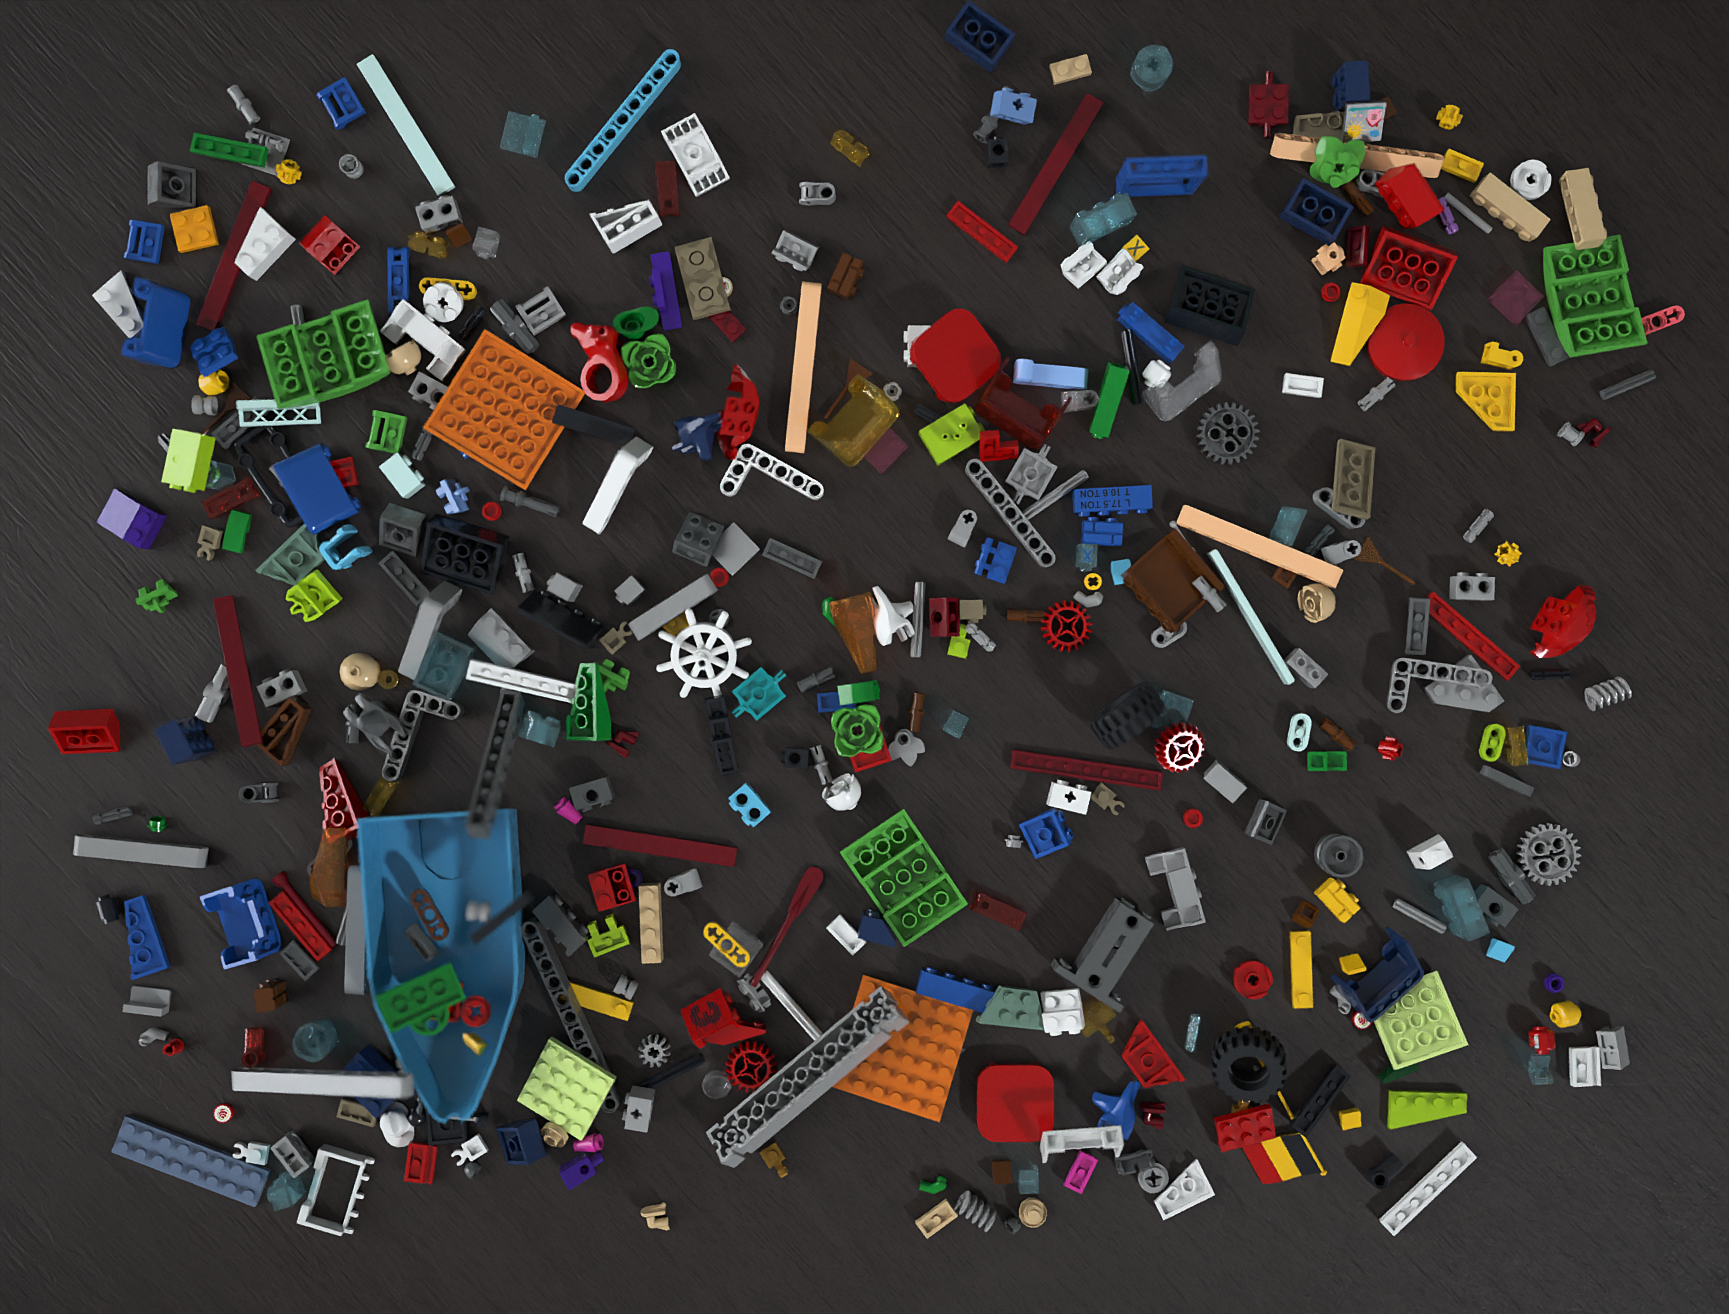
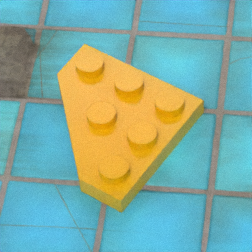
[1456,372,1516,431]

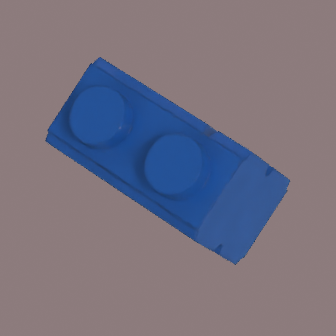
[1081,517,1123,546]

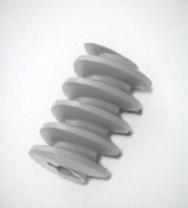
[1584,677,1632,711]
[954,1190,996,1232]

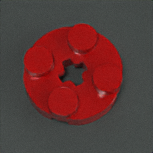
[1233,960,1273,999]

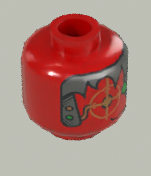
[1528,1026,1555,1055]

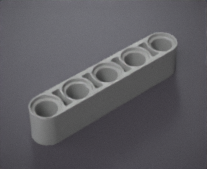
[628,574,718,641]

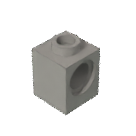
[615,575,646,606]

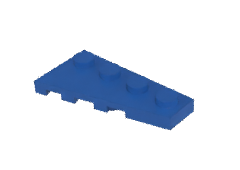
[124,894,171,980]

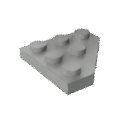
[1423,655,1504,712]

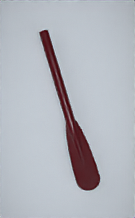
[749,867,823,987]

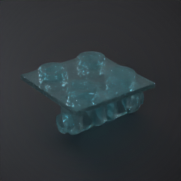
[499,111,546,158]
[1269,506,1307,546]
[1151,690,1194,731]

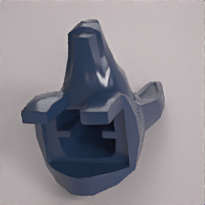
[672,413,723,461]

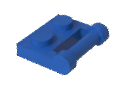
[316,77,366,130]
[123,220,165,264]

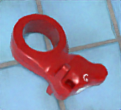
[570,322,629,403]

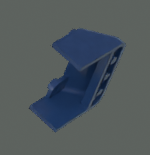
[1331,926,1424,1022]

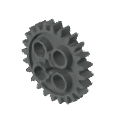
[1196,402,1260,465]

